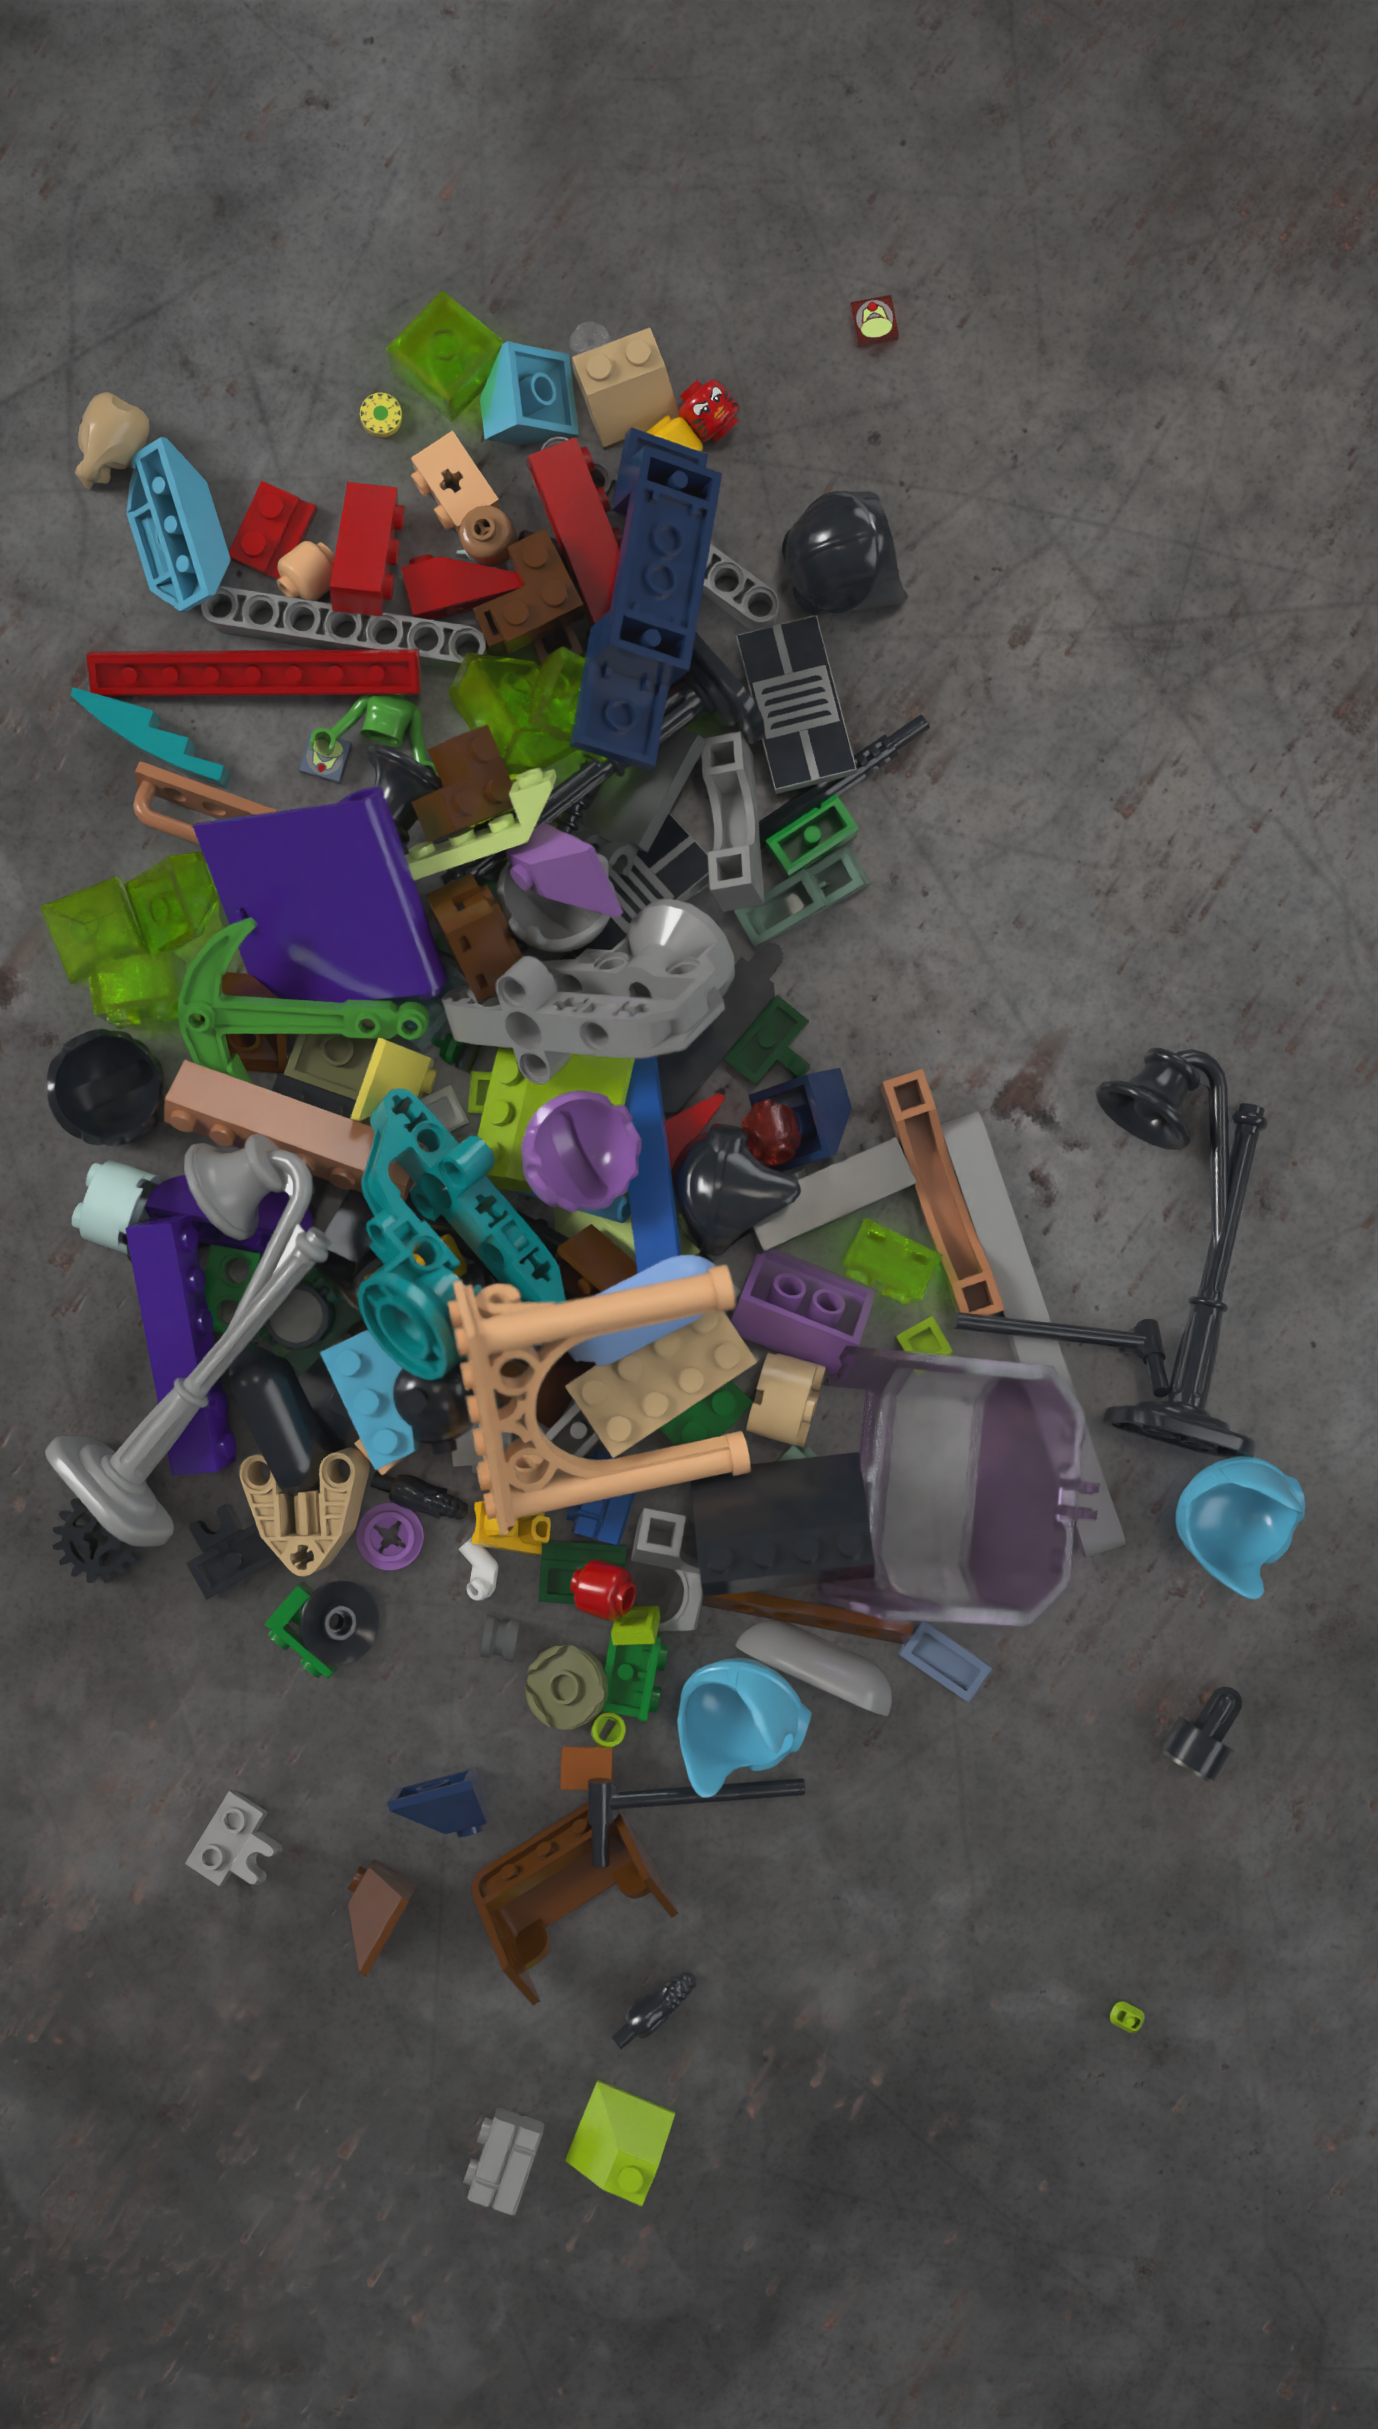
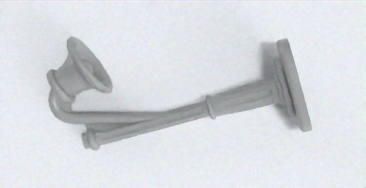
[45,1134,331,1547]

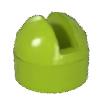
[590,1712,626,1747]

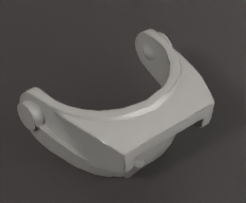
[658,1569,703,1631]

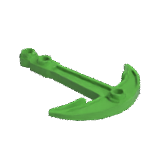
[178,917,430,1084]

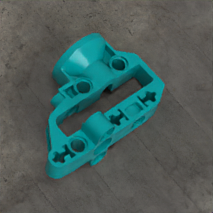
[357,1088,566,1380]

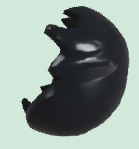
[45,1028,165,1147]

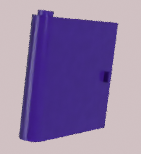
[193,787,448,1003]

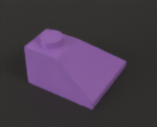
[505,822,623,917]

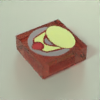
[850,295,899,347]

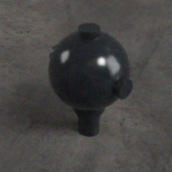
[393,1359,476,1455]

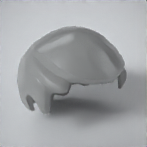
[497,834,615,953]

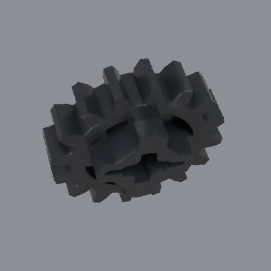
[52,1498,146,1583]

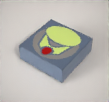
[299,730,352,784]

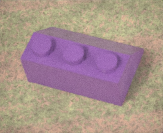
[730,1249,877,1378]

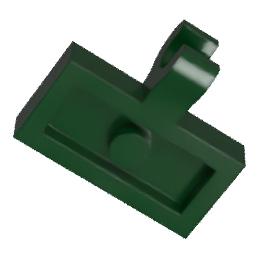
[723,995,810,1087]

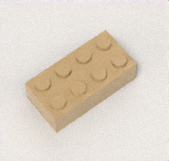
[565,1311,757,1458]

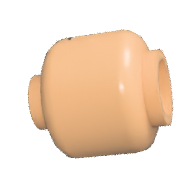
[277,541,335,601]

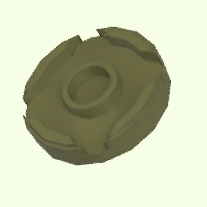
[525,1645,608,1730]

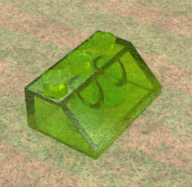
[447,652,579,775]

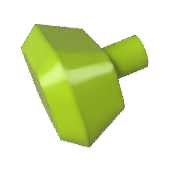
[1110,2001,1145,2033]

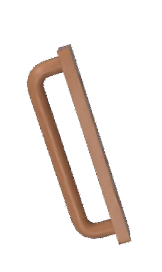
[133,762,278,845]

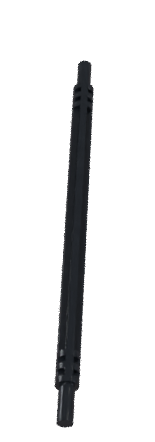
[559,714,930,960]

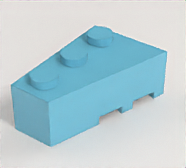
[320,1330,419,1470]

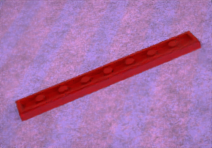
[86,649,422,696]

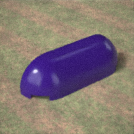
[145,1175,313,1254]

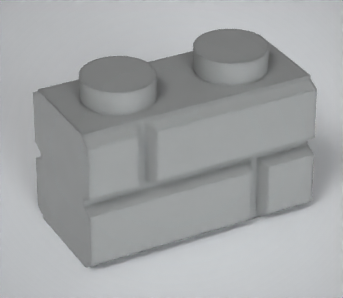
[463,2107,545,2215]

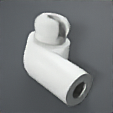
[458,1538,499,1601]

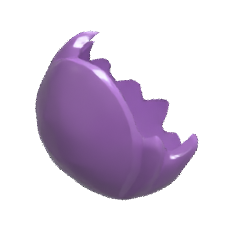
[521,1090,641,1213]

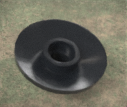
[300,1580,379,1666]

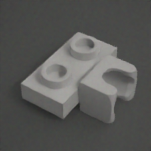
[185,1790,283,1886]

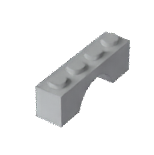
[701,732,764,912]
[631,1508,801,1593]

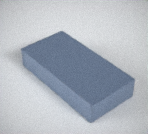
[898,1619,993,1703]

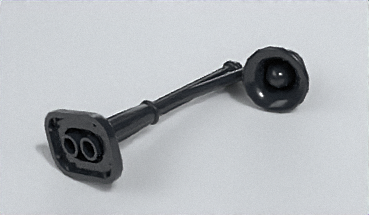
[367,632,765,885]
[1095,1048,1268,1458]

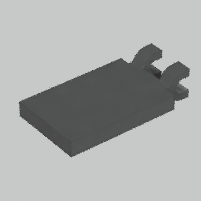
[576,729,707,877]

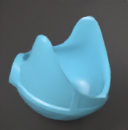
[1175,1456,1305,1600]
[678,1658,812,1798]

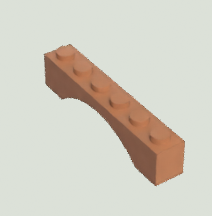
[879,1068,1005,1315]

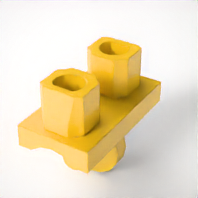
[471,1501,551,1556]

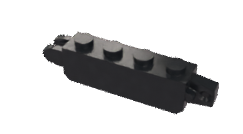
[657,942,784,1115]

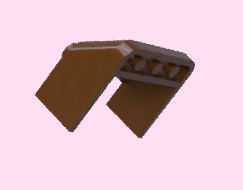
[471,1802,679,2005]

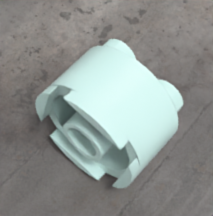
[72,1160,163,1255]

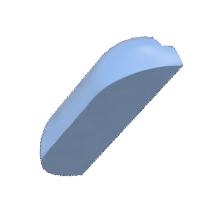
[568,1255,716,1366]

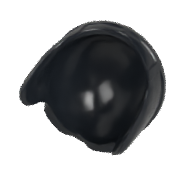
[782,491,908,616]
[671,1123,801,1256]

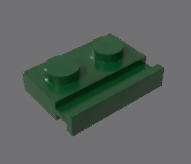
[538,1540,627,1604]

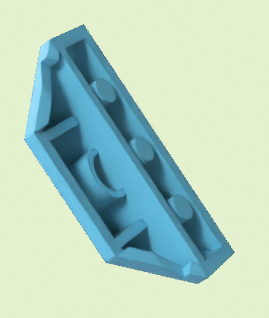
[126,437,231,612]

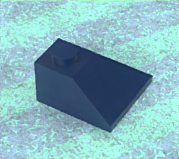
[749,1068,852,1172]
[387,1767,490,1837]

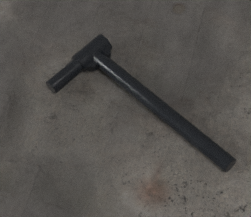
[952,1312,1170,1398]
[588,1778,806,1867]

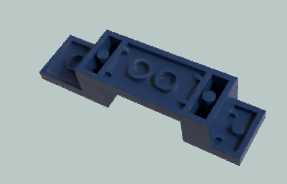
[570,427,722,771]

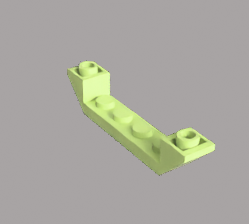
[405,768,557,880]

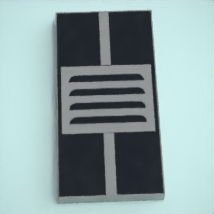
[736,615,857,794]
[569,813,709,959]

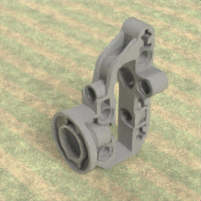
[442,899,735,1085]

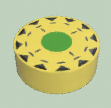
[360,393,402,438]

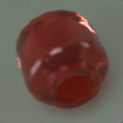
[741,1100,801,1166]

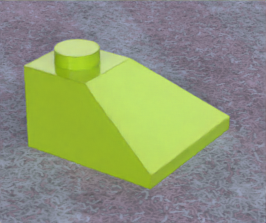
[565,2080,675,2206]

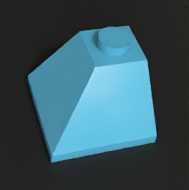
[480,341,579,445]

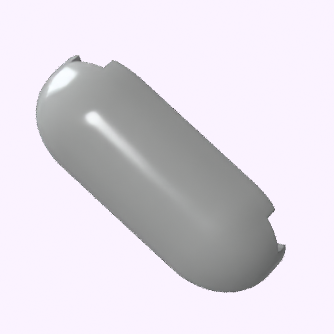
[735,1620,892,1716]

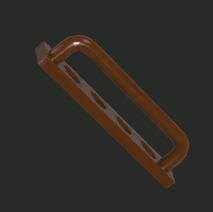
[702,1578,914,1644]

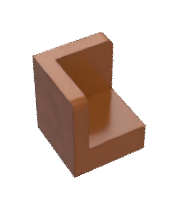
[560,1744,614,1791]

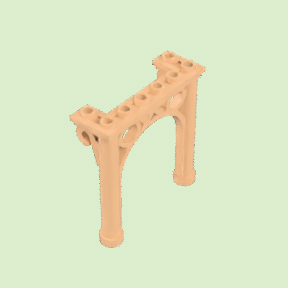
[448,1265,751,1535]

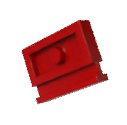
[229,481,318,580]

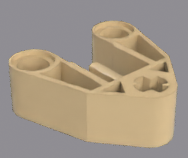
[239,1447,370,1576]

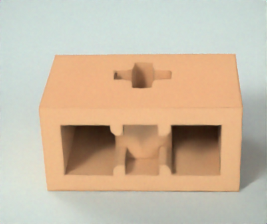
[410,430,501,536]

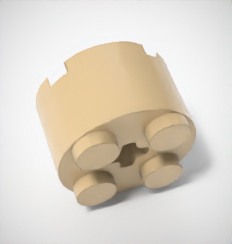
[746,1351,826,1448]

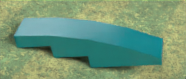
[70,687,231,789]

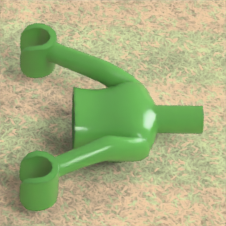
[309,694,438,776]

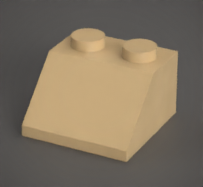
[572,327,679,449]

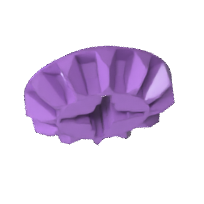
[356,1502,424,1570]

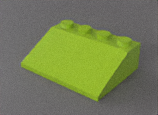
[477,1047,635,1193]

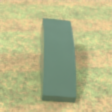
[734,847,871,947]

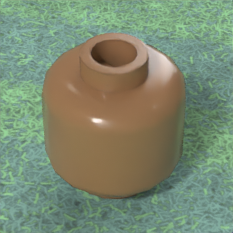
[459,505,518,567]

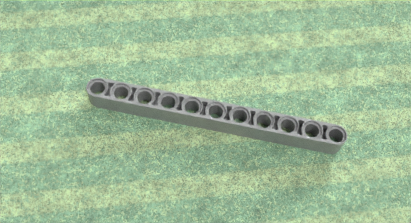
[940,1111,1126,1558]

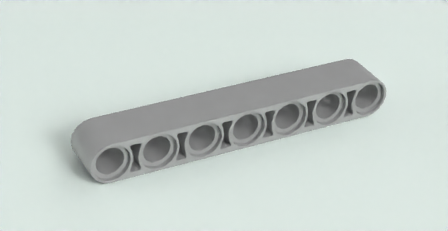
[541,437,779,631]
[200,586,489,672]

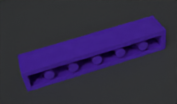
[125,1214,236,1475]

